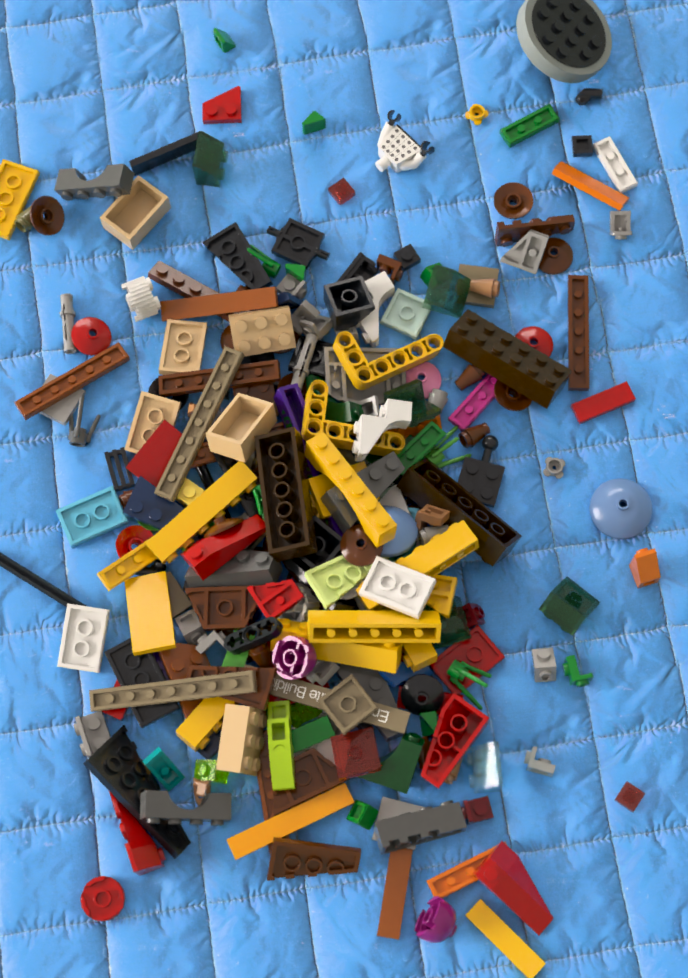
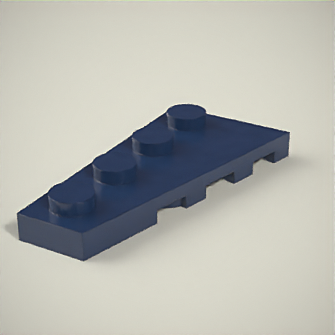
[123,476,207,543]

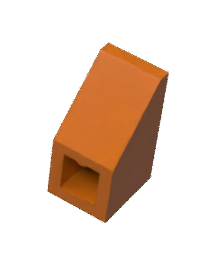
[629,548,661,589]

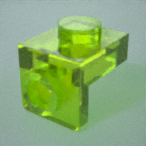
[291,703,322,728]
[194,759,229,784]

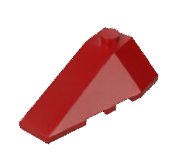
[180,514,266,581]
[421,693,489,789]
[109,791,166,876]
[472,841,554,935]

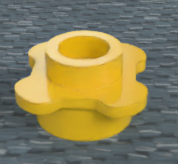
[465,104,488,125]

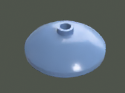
[589,478,652,539]
[355,505,418,557]

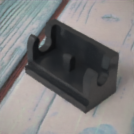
[337,252,378,282]

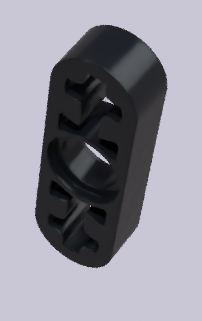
[224,617,283,655]

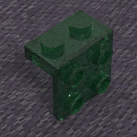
[383,379,442,427]

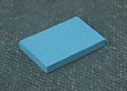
[55,485,129,548]

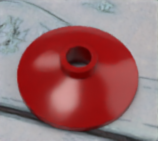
[71,317,111,356]
[515,326,553,357]
[116,525,154,558]

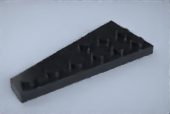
[83,725,191,859]

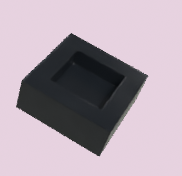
[571,135,593,157]
[393,244,421,271]

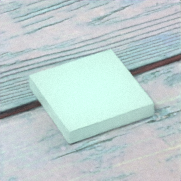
[380,288,434,340]

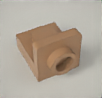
[415,504,450,531]

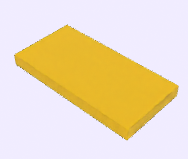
[0,159,40,240]
[125,571,176,656]

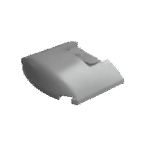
[324,347,407,405]

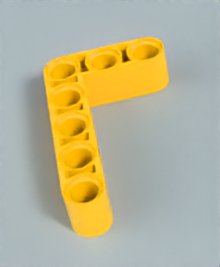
[333,331,444,390]
[301,380,405,456]

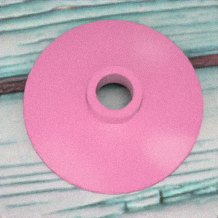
[406,362,441,400]

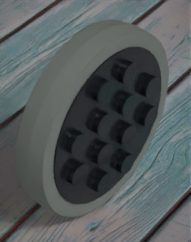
[516,0,612,83]

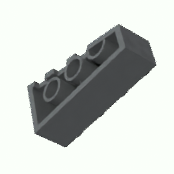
[320,451,405,534]
[185,549,282,588]
[335,664,407,742]
[374,800,467,855]

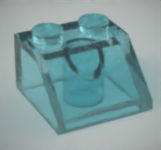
[466,741,503,793]

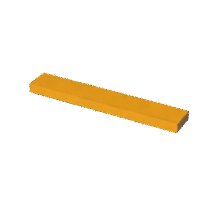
[226,783,355,860]

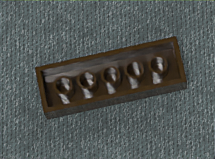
[443,309,572,409]
[254,427,318,562]
[396,457,522,567]

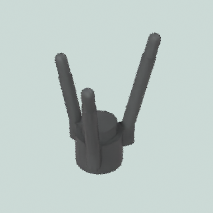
[68,395,101,447]

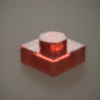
[328,177,356,205]
[614,781,645,813]

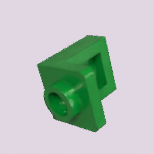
[562,655,593,687]

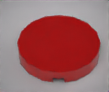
[80,876,126,922]

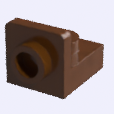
[376,254,404,286]

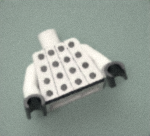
[375,110,435,173]

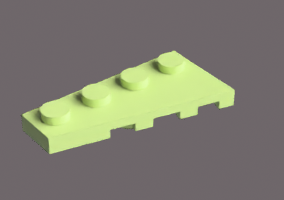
[304,555,389,610]

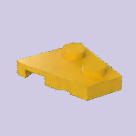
[426,575,458,618]

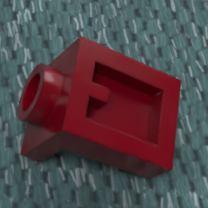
[450,603,485,633]
[461,796,494,825]

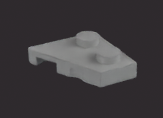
[500,229,550,274]

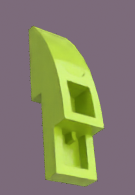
[267,700,295,791]

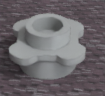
[543,457,565,479]

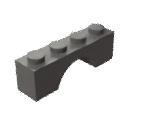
[54,164,135,201]
[140,790,231,826]

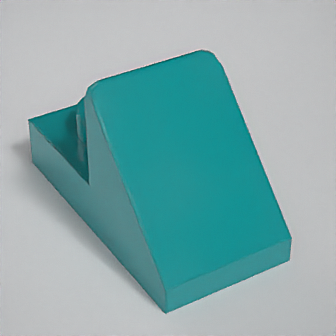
[142,747,185,792]

